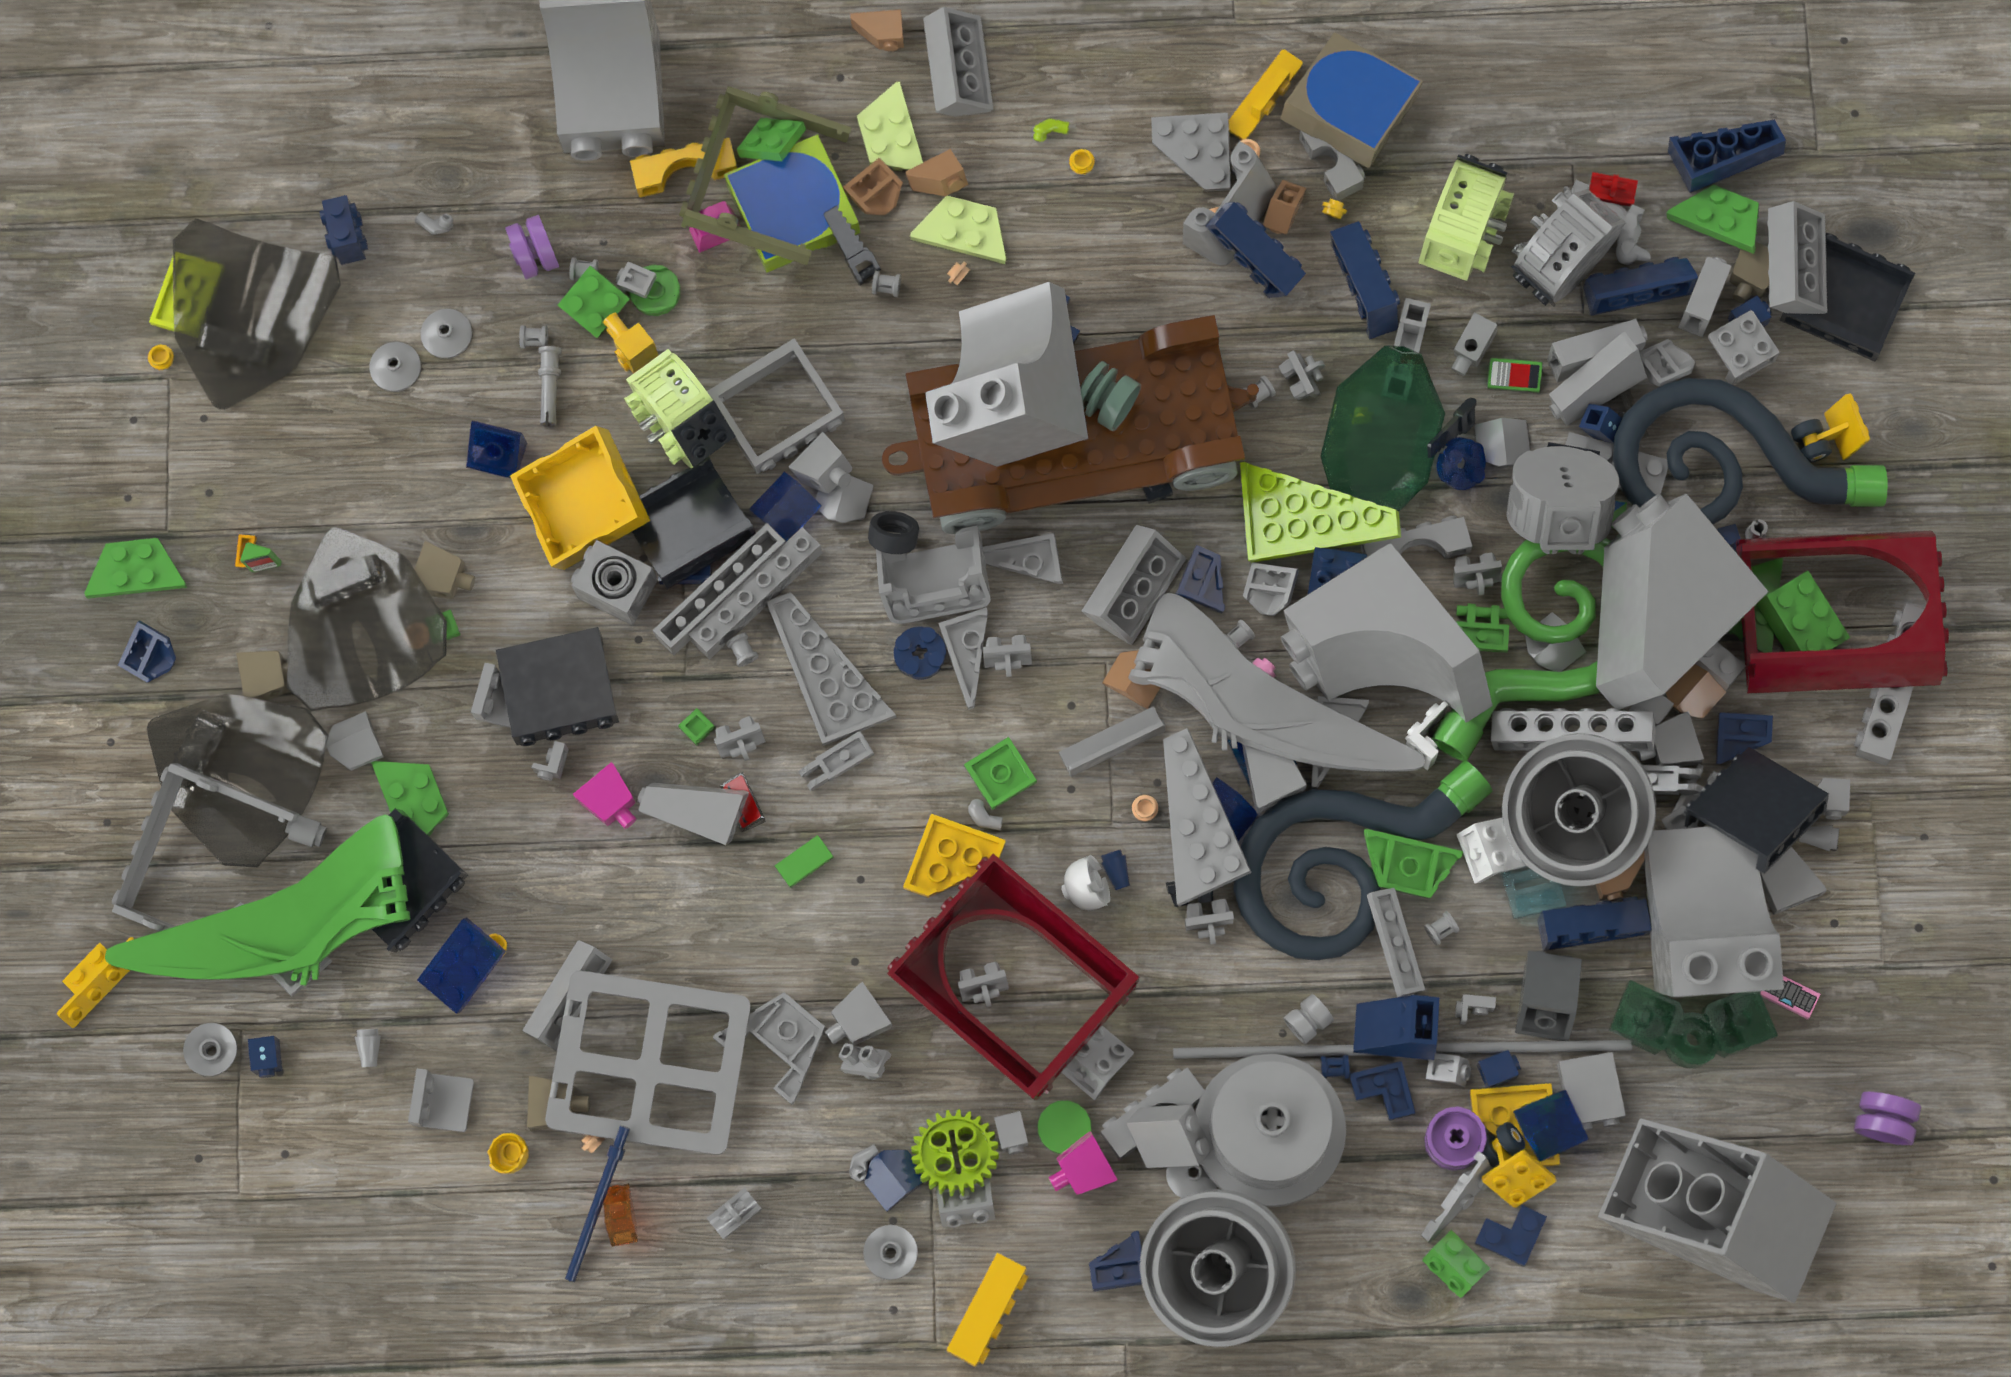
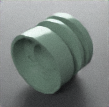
[1080,361,1141,431]

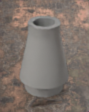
[1799,825,1839,851]
[354,1029,381,1067]

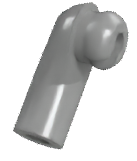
[415,212,453,235]
[968,799,1003,830]
[849,1144,879,1182]

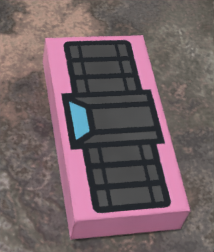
[1759,976,1820,1019]

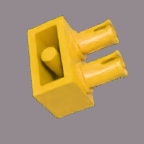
[603,313,659,374]

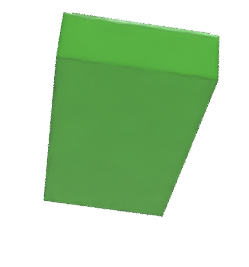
[774,835,834,888]

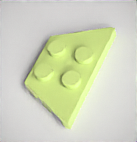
[857,81,923,171]
[910,196,1006,264]

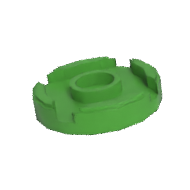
[629,265,681,316]
[1038,1101,1091,1154]

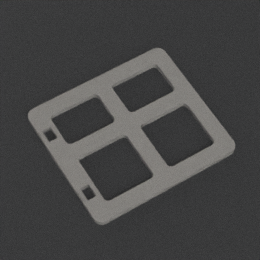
[545,971,750,1155]

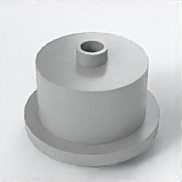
[1502,734,1656,886]
[1196,1054,1346,1207]
[1140,1189,1296,1347]

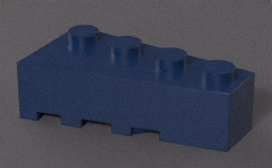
[1668,119,1786,193]
[1206,202,1306,298]
[1330,221,1400,340]
[1537,896,1652,951]

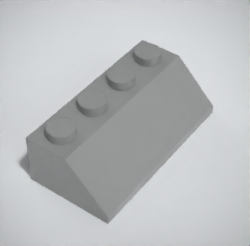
[923,7,993,117]
[1767,201,1827,314]
[1082,525,1187,645]

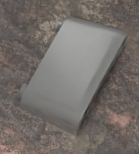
[1183,141,1276,266]
[876,525,991,624]

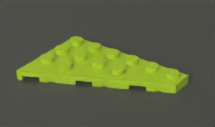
[1240,462,1401,563]

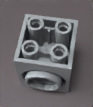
[571,540,657,626]

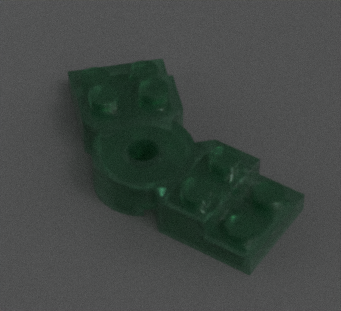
[1608,980,1778,1069]

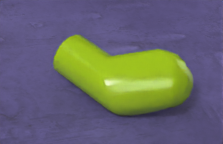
[1033,119,1070,142]

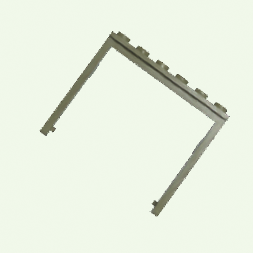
[679,86,852,265]

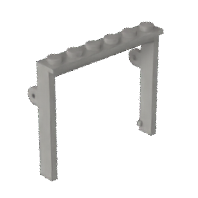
[112,763,299,931]

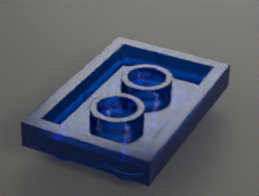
[417,917,506,1014]

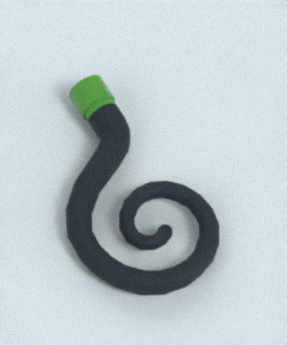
[1613,378,1888,525]
[1233,760,1493,961]

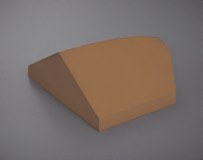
[842,157,903,215]
[1102,650,1161,709]
[1665,664,1726,719]

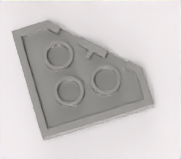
[1151,113,1231,192]

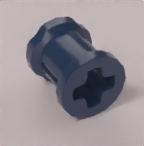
[1321,1054,1349,1079]

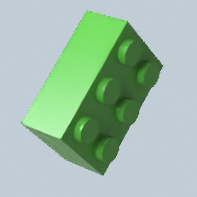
[1756,571,1850,652]

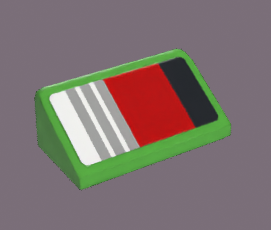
[1487,358,1542,392]
[240,542,282,572]

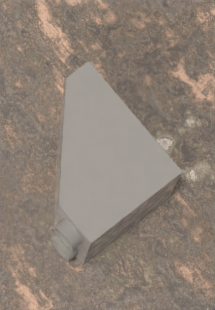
[1596,493,1768,709]
[1598,1118,1837,1303]

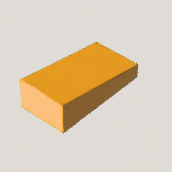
[235,534,257,568]

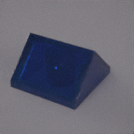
[466,420,527,479]
[749,471,822,542]

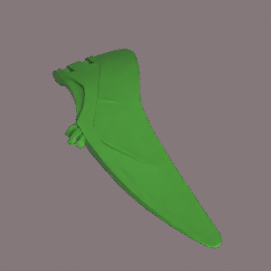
[105,815,410,986]

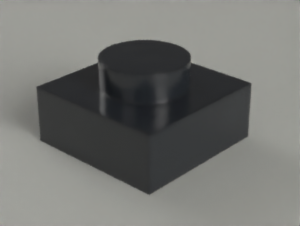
[1142,483,1173,504]

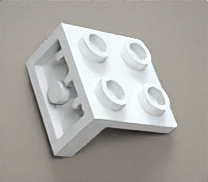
[1405,701,1448,771]
[1456,817,1528,884]

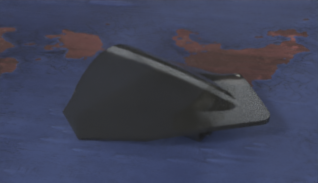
[173,218,341,410]
[286,527,447,711]
[147,694,329,868]

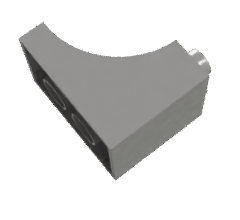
[539,0,665,161]
[925,282,1088,466]
[1281,543,1493,723]
[1644,826,1784,997]

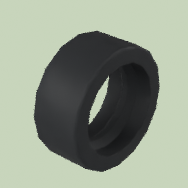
[868,511,919,554]

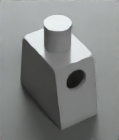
[1451,312,1497,376]
[789,432,852,494]
[1637,711,1704,767]
[824,982,893,1046]

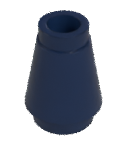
[1101,849,1130,890]

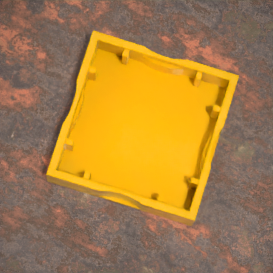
[510,426,650,570]

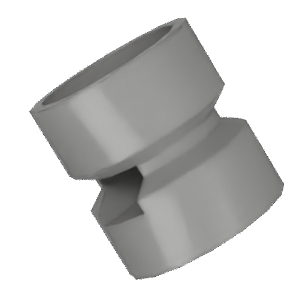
[1283,994,1334,1045]

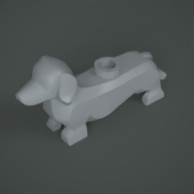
[1563,180,1651,265]

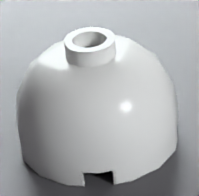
[1062,855,1110,910]

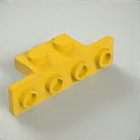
[1229,49,1303,140]
[57,937,134,1028]

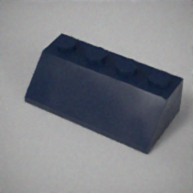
[1583,257,1698,316]

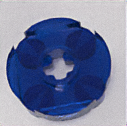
[1437,437,1486,490]

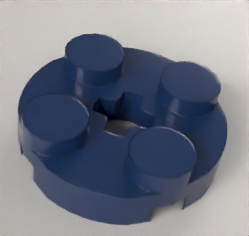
[893,627,946,680]

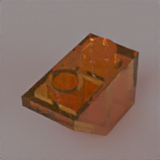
[603,1183,638,1247]

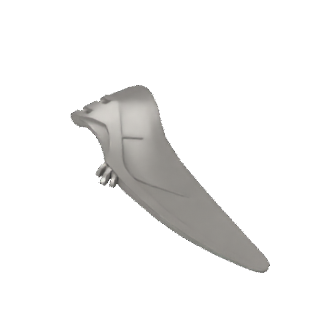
[1128,593,1424,771]

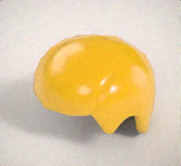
[487,1133,529,1174]

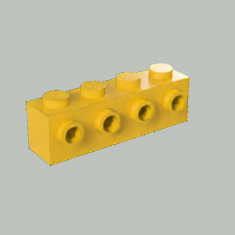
[946,1253,1029,1367]

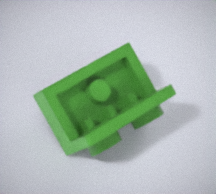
[1422,1230,1490,1298]

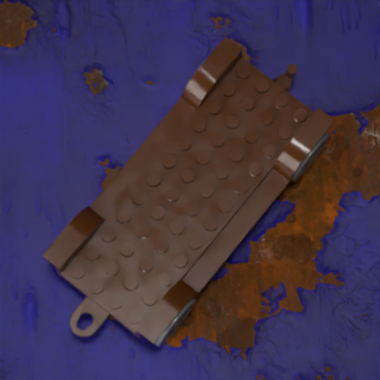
[882,315,1259,534]

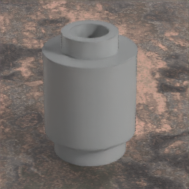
[285,815,327,847]

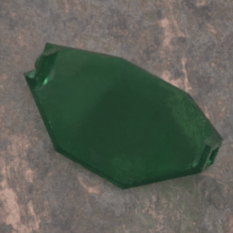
[1320,345,1445,512]

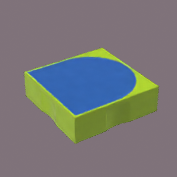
[724,134,860,273]

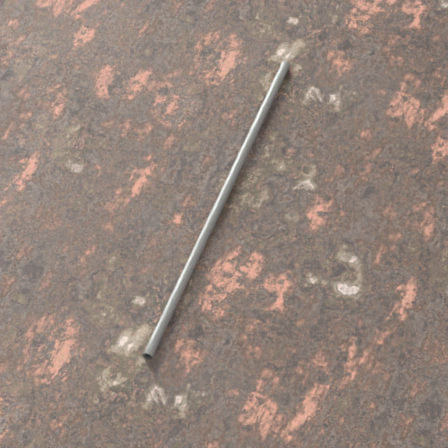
[1173,1040,1632,1059]

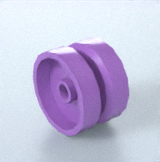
[505,214,559,279]
[1854,1092,1921,1145]
[1424,1107,1487,1171]

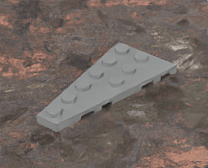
[766,592,897,746]
[1163,728,1252,906]

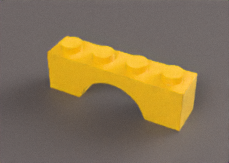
[630,138,737,198]

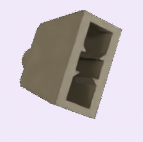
[1729,241,1769,303]
[408,541,475,599]
[236,651,301,706]
[527,1076,590,1131]

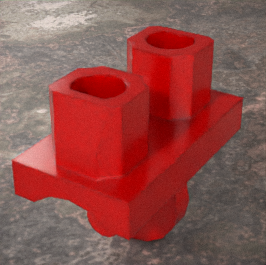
[1589,172,1638,207]

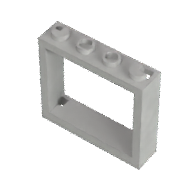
[707,338,845,474]

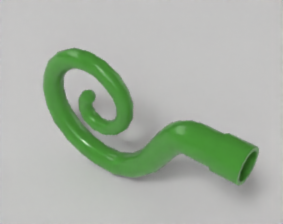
[1431,538,1610,761]

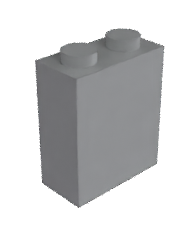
[1678,256,1731,337]
[1557,1052,1626,1132]
[1127,1105,1212,1168]

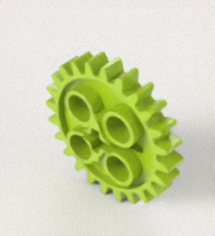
[911,1109,999,1196]

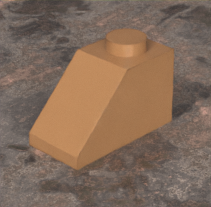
[850,9,904,51]
[905,149,968,196]
[1263,180,1307,235]
[1595,851,1645,902]

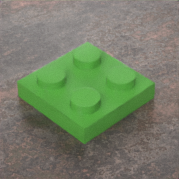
[737,118,806,161]
[558,265,630,338]
[964,737,1037,810]

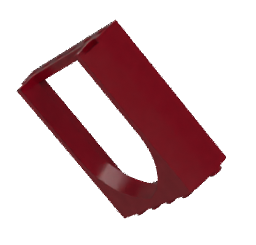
[1736,530,1949,694]
[887,853,1140,1100]

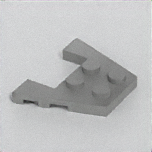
[713,992,825,1105]

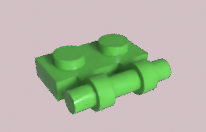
[1456,603,1509,653]

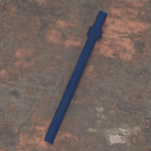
[565,1125,630,1282]

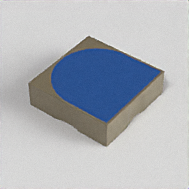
[1281,32,1423,168]

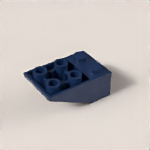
[1353,995,1440,1060]

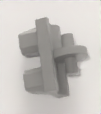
[1279,350,1325,400]
[1453,553,1502,595]
[983,635,1032,677]
[714,716,766,761]
[1185,899,1234,945]
[958,961,1009,1008]
[839,1043,892,1080]
[707,1187,762,1240]

